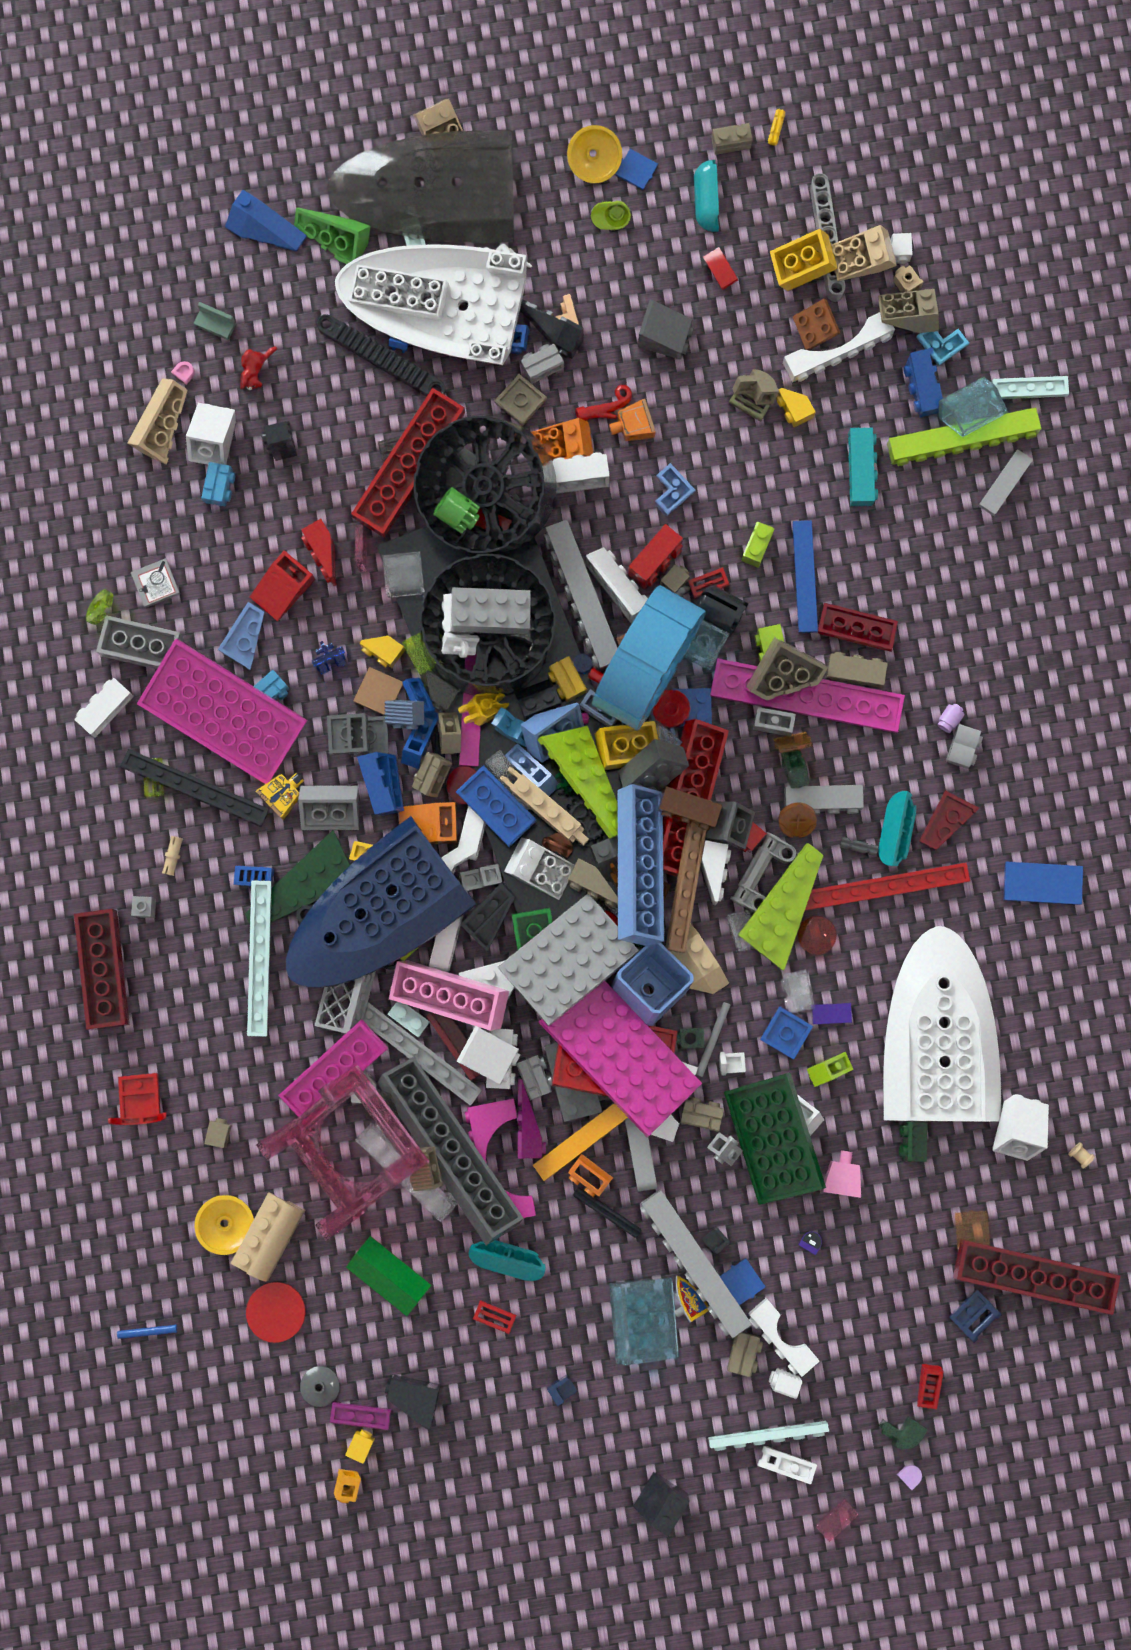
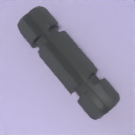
[840,837,878,856]

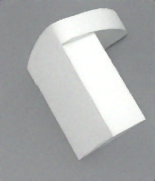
[719,1052,746,1076]

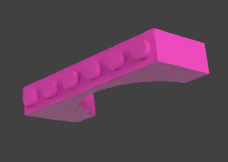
[465,1099,536,1218]

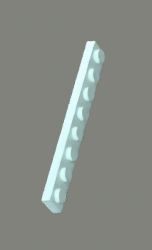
[247,881,272,1036]

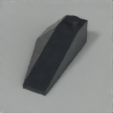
[520,299,584,359]

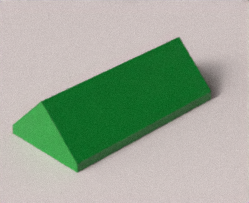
[346,1236,431,1316]

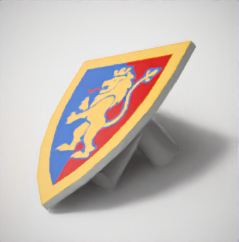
[675,1276,709,1322]

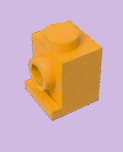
[334,1469,361,1503]

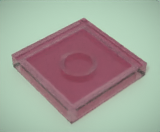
[355,525,366,572]

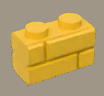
[547,656,587,703]

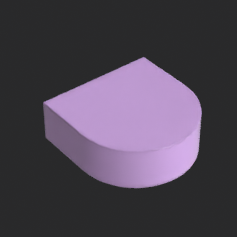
[897,1465,922,1490]

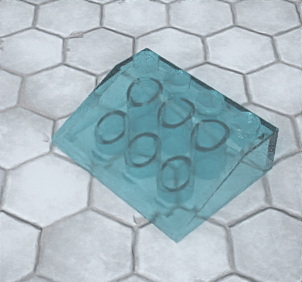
[609,1278,679,1365]

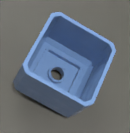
[611,943,694,1026]

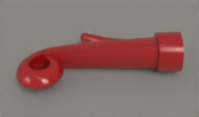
[575,385,632,421]

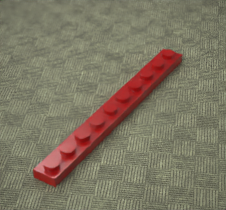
[805,862,970,911]

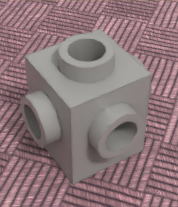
[707,1132,743,1166]

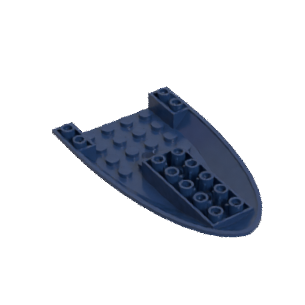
[286,816,476,988]

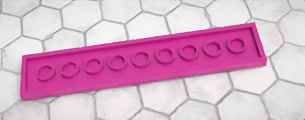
[710,658,905,733]

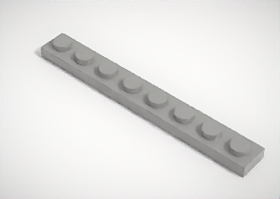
[363,1002,482,1106]

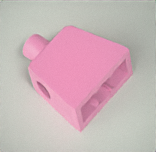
[821,1150,861,1198]

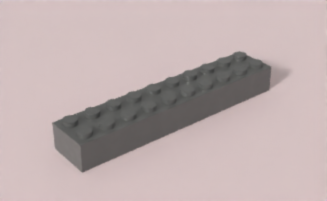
[377,1057,524,1246]

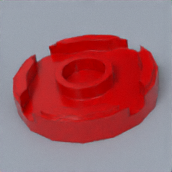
[653,690,691,728]

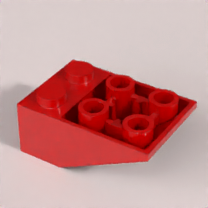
[301,519,336,586]
[250,550,315,621]

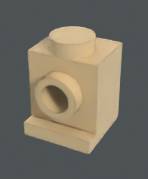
[893,266,924,293]

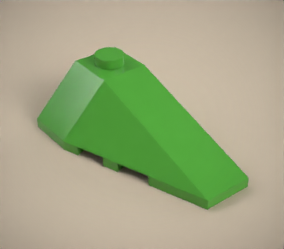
[294,208,370,264]

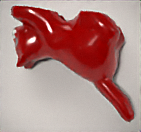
[240,346,277,390]

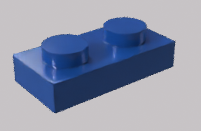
[402,678,435,715]

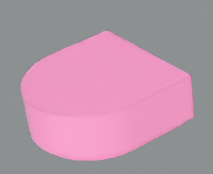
[171,361,195,385]

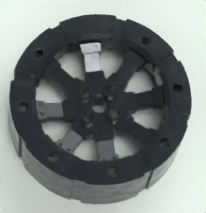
[414,416,557,553]
[420,554,556,696]

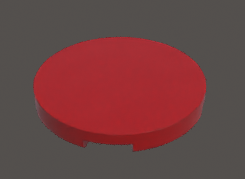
[246,1282,306,1343]

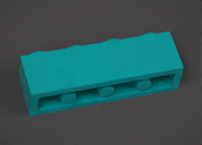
[848,428,878,506]

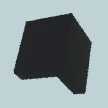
[702,1226,730,1255]

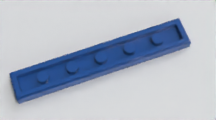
[792,520,818,633]

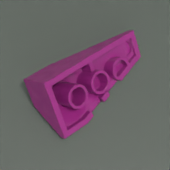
[518,1079,546,1159]

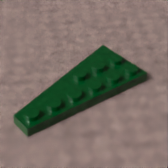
[245,830,350,924]

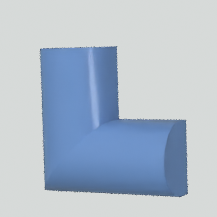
[655,463,696,516]

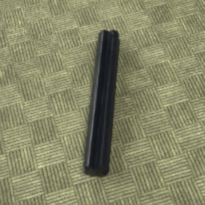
[573,1187,641,1238]

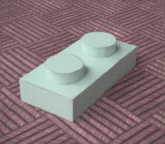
[387,1002,430,1038]

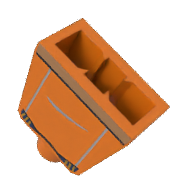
[609,399,656,441]

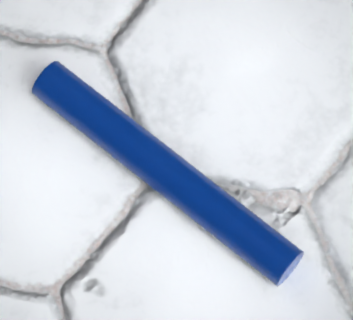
[117,1325,177,1339]

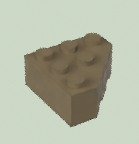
[746,637,828,700]

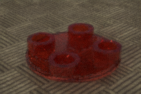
[798,916,837,955]

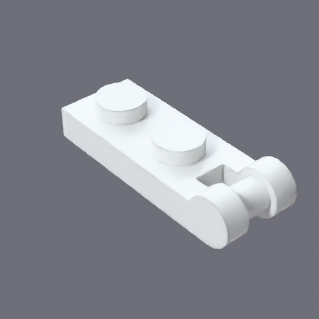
[758,1446,817,1484]

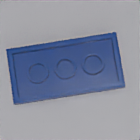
[456,765,537,847]
[1003,862,1083,905]

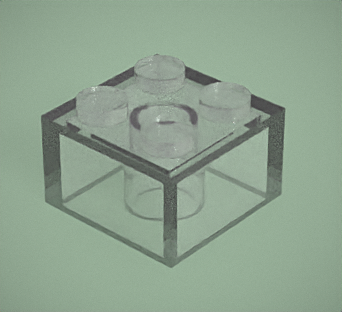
[382,551,425,598]

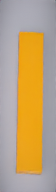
[533,1103,628,1181]

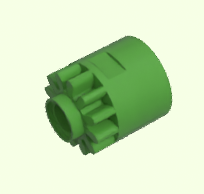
[433,487,480,533]

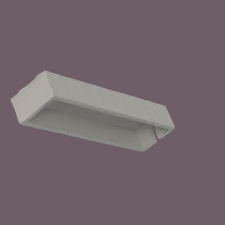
[544,520,618,673]
[640,1189,752,1338]

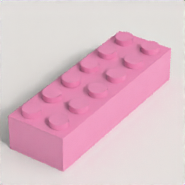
[389,960,509,1031]

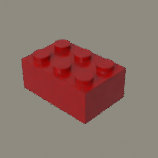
[628,524,683,589]

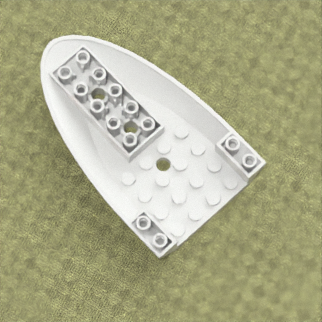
[335,245,527,365]
[883,926,1001,1121]

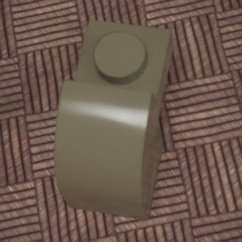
[732,369,779,405]

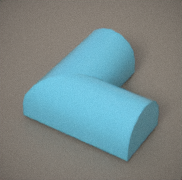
[916,329,969,366]

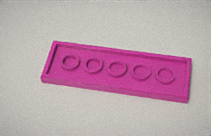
[278,1019,388,1124]

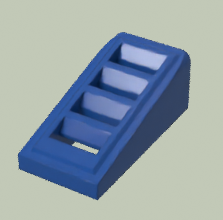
[233,866,274,888]

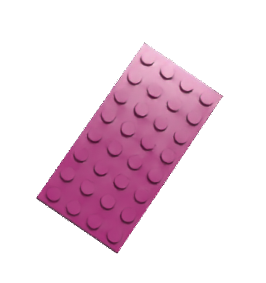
[137,638,308,784]
[539,981,702,1137]

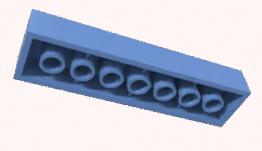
[618,784,664,946]

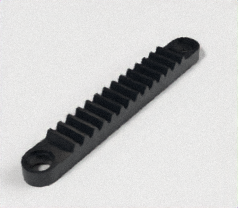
[316,314,446,396]

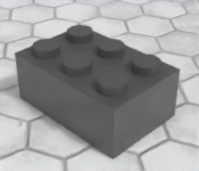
[619,739,689,791]

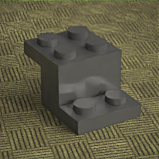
[327,713,389,757]

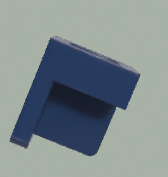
[547,1374,577,1407]

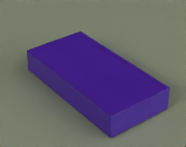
[811,1003,852,1024]

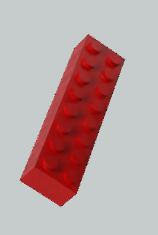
[351,388,465,538]
[663,719,729,877]

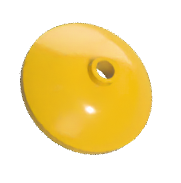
[567,125,622,183]
[194,1195,254,1255]

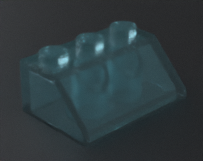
[939,377,1007,437]
[684,620,729,671]

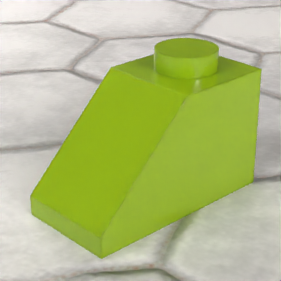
[807,1052,853,1087]

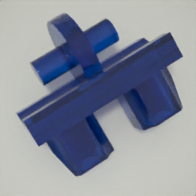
[311,641,346,675]

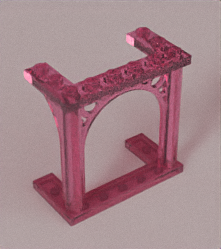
[256,1065,430,1241]

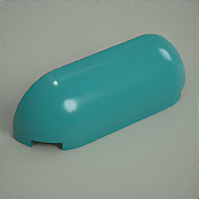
[694,160,719,232]
[878,791,916,866]
[469,1240,546,1281]

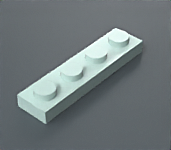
[992,376,1069,399]

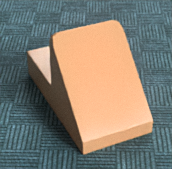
[556,294,579,325]

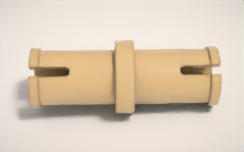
[162,836,183,876]

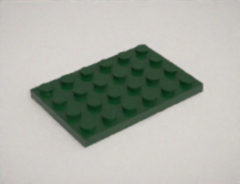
[724,1072,826,1205]

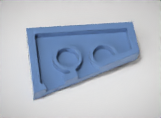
[218,602,264,670]

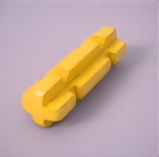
[768,109,786,146]

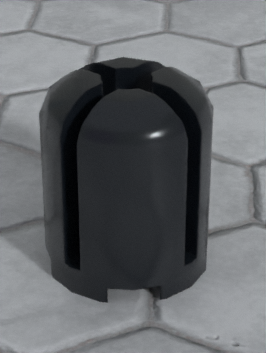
[696,585,749,637]

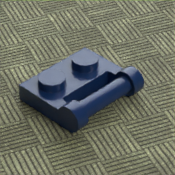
[949,1289,1002,1343]

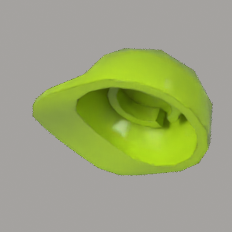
[591,201,631,230]

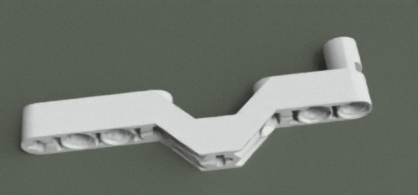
[429,806,486,973]

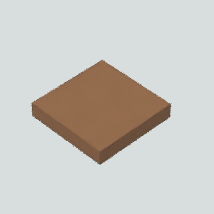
[354,667,403,716]

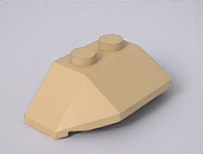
[669,923,729,994]

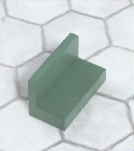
[194,302,236,340]

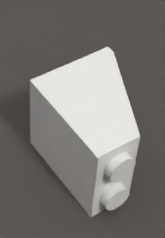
[186,403,236,465]
[457,1026,520,1084]
[993,1095,1049,1161]

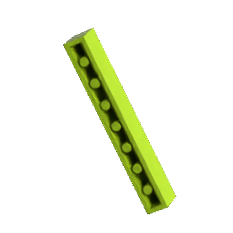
[887,407,1041,466]

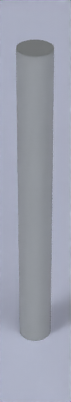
[696,1002,730,1077]

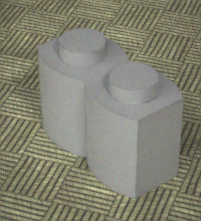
[946,724,983,769]

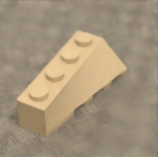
[128,378,187,465]

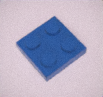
[673,688,712,728]
[760,1006,813,1060]

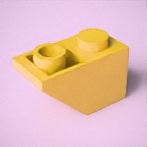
[776,388,816,427]
[360,636,405,668]

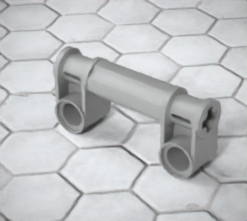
[730,832,796,913]

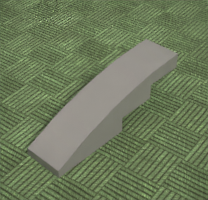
[978,449,1033,516]

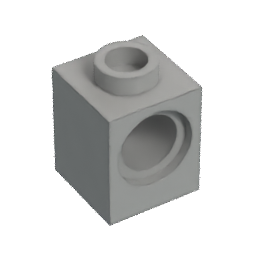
[131,896,156,918]

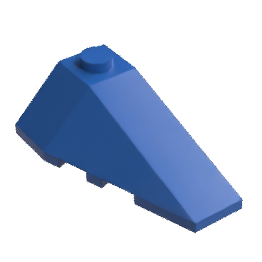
[225,190,307,251]

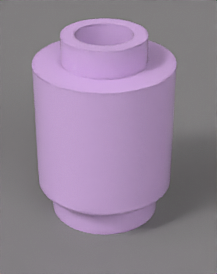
[937,704,964,733]

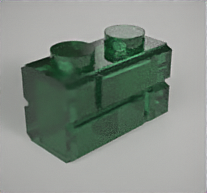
[780,745,809,789]

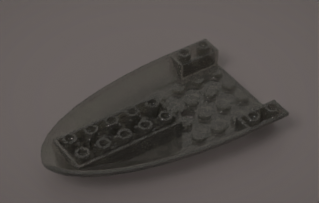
[327,130,514,243]

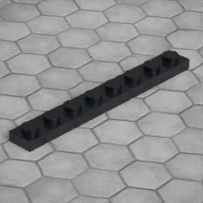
[120,749,269,827]

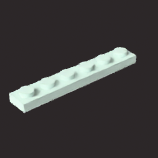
[708,1421,829,1451]

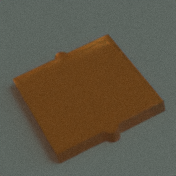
[773,732,813,753]
[955,1210,990,1247]

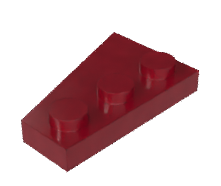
[919,790,979,851]

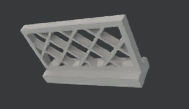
[314,971,376,1033]

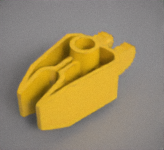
[458,693,509,726]

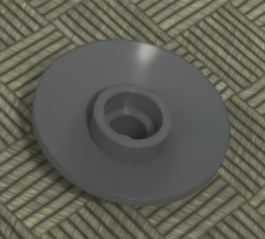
[300,1366,340,1407]

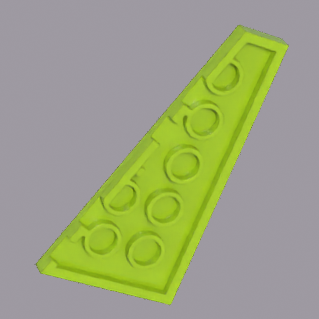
[537,726,618,839]
[738,843,823,971]

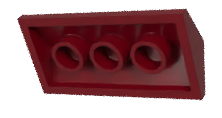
[818,603,898,652]

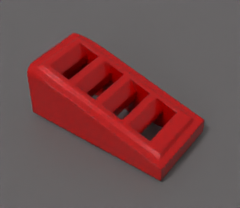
[917,1364,944,1410]

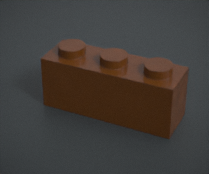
[658,787,722,831]

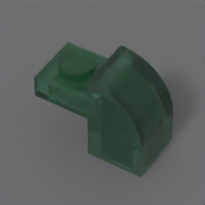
[879,1416,928,1449]

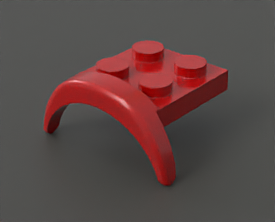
[108,1073,167,1125]

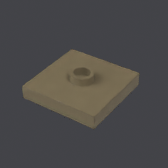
[495,374,547,426]

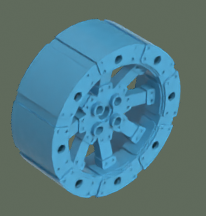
[592,585,706,731]

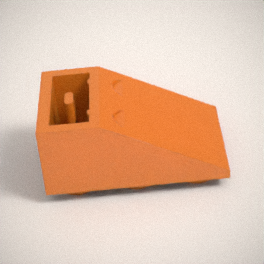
[531,418,593,461]
[399,802,458,844]

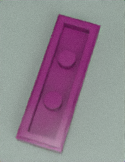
[330,1402,392,1430]

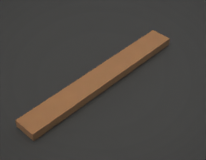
[665,800,710,953]

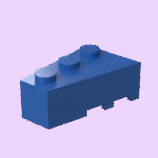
[904,347,944,418]
[357,752,404,816]

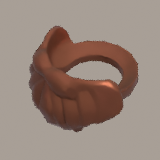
[542,833,573,858]

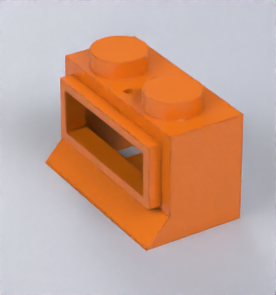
[568,1154,613,1197]

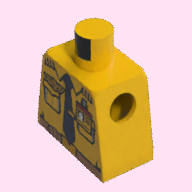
[256,773,304,819]

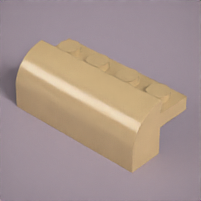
[230,1192,306,1281]

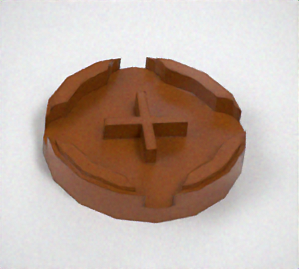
[778,802,817,838]

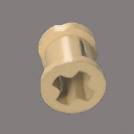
[1068,1142,1095,1169]

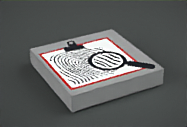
[131,558,180,608]

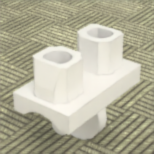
[441,632,480,658]

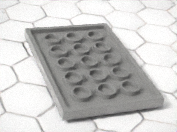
[498,894,639,1027]

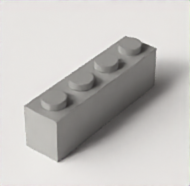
[784,785,864,814]

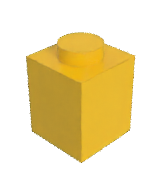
[345,1429,375,1464]

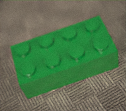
[511,908,552,951]

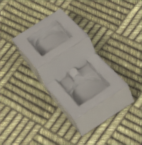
[459,864,502,891]

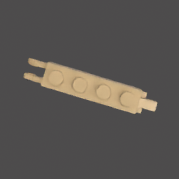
[499,767,589,846]

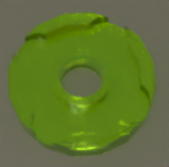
[86,589,113,625]

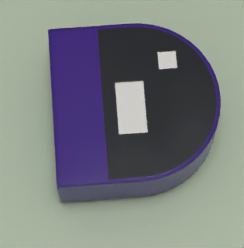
[798,1231,822,1255]

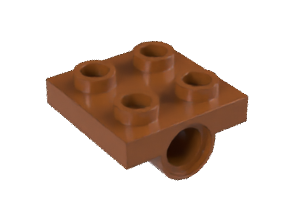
[793,299,840,351]

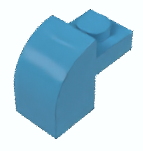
[491,707,526,747]

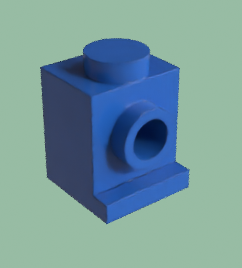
[510,324,530,354]

